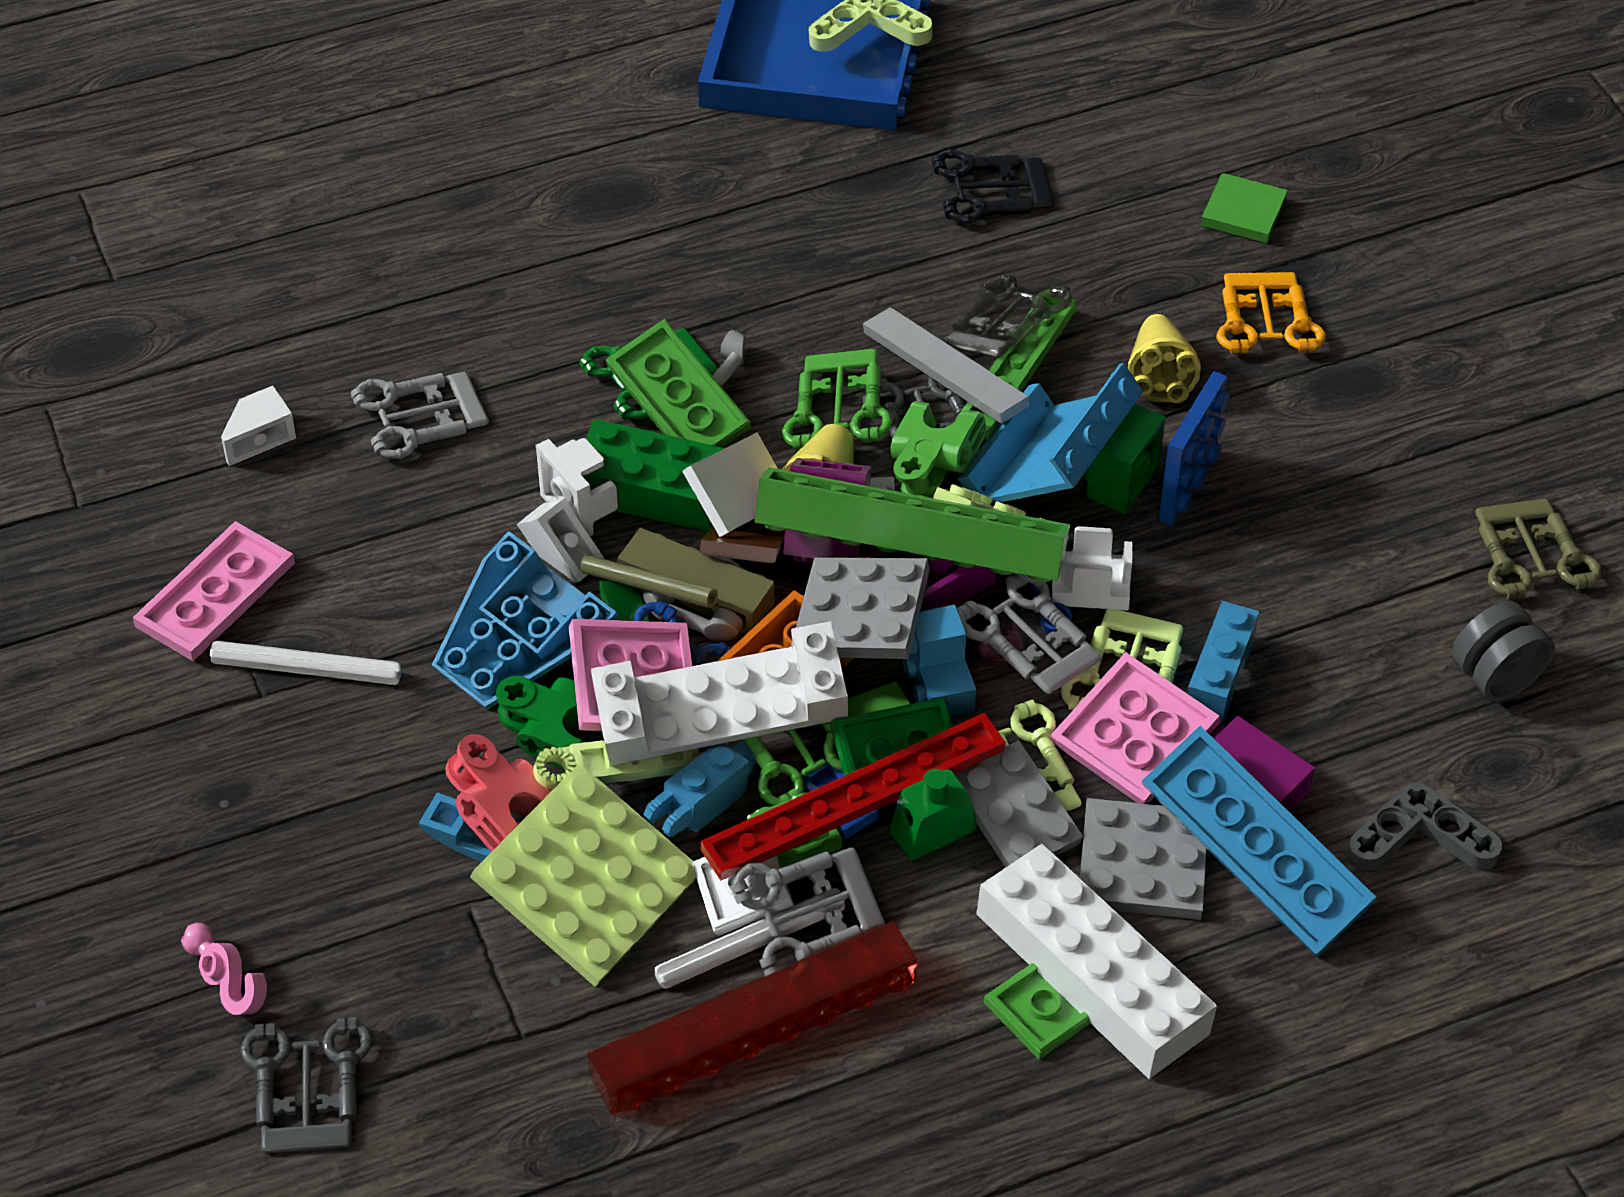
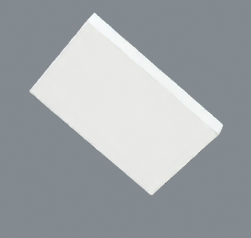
[682,433,778,537]

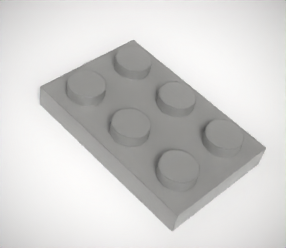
[954,740,1083,868]

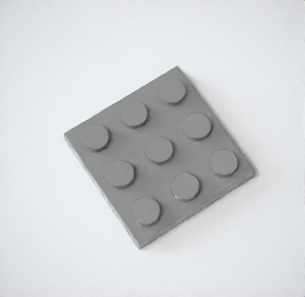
[791,558,930,659]
[1080,798,1206,920]

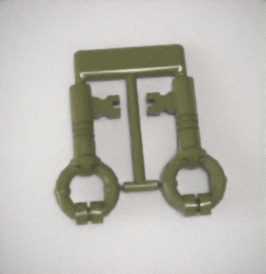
[1475,499,1601,599]

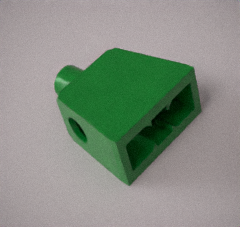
[890,769,977,862]

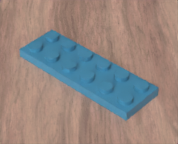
[1141,726,1377,957]

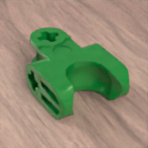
[496,676,583,771]

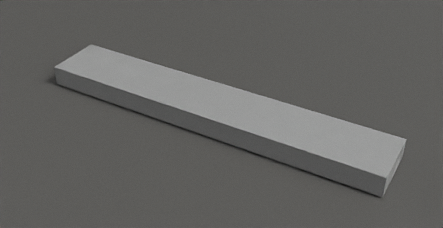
[863,307,1030,424]

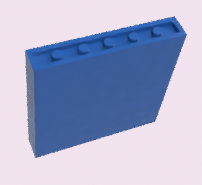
[698,0,931,130]

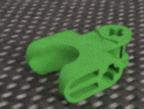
[891,401,987,498]

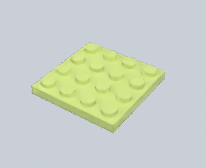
[470,763,697,987]

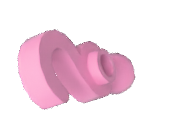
[181,923,267,1015]

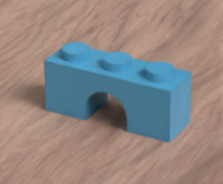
[1187,601,1260,726]

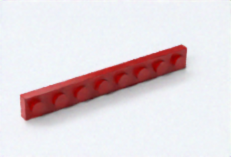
[701,713,1006,881]

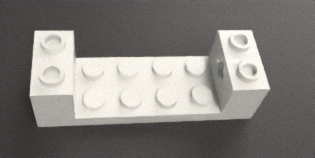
[591,621,848,766]

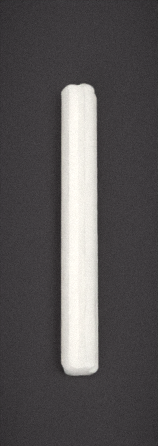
[210,641,402,685]
[655,888,845,989]

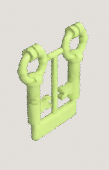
[1061,609,1183,711]
[998,700,1082,811]

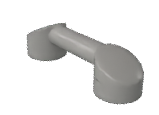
[712,330,746,387]
[643,590,743,642]

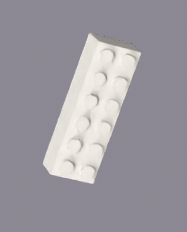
[976,844,1217,1079]

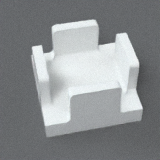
[536,438,618,536]
[1051,526,1132,610]

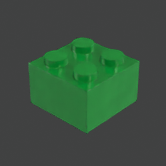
[1084,404,1166,514]

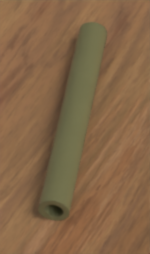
[581,555,718,608]

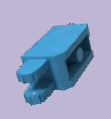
[643,739,757,837]

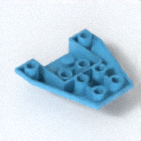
[432,531,619,710]

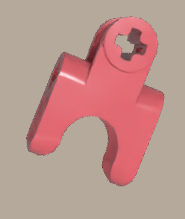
[445,734,552,852]

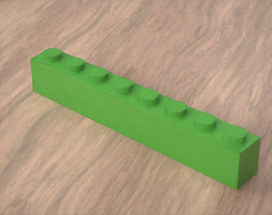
[755,467,1070,582]

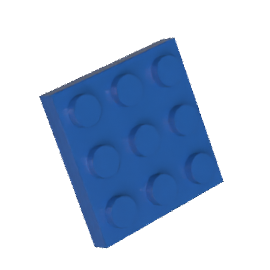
[1158,371,1230,526]

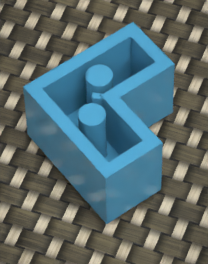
[903,605,976,718]

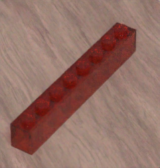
[587,921,917,1116]

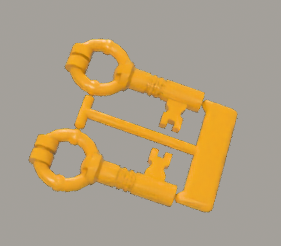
[1216,272,1326,354]

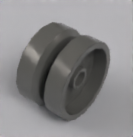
[1451,601,1556,702]

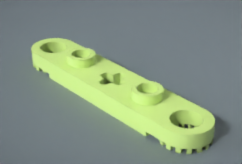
[533,740,727,790]

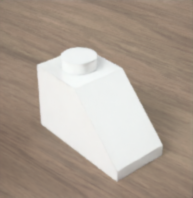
[221,386,296,466]
[517,498,604,583]

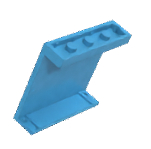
[958,363,1143,504]

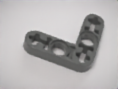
[1347,783,1502,872]

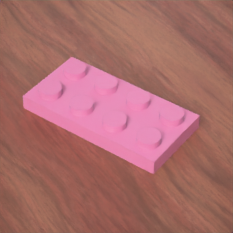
[133,521,295,661]

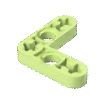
[809,0,933,52]

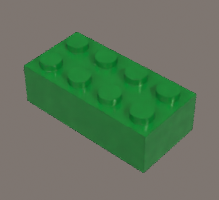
[583,419,725,532]

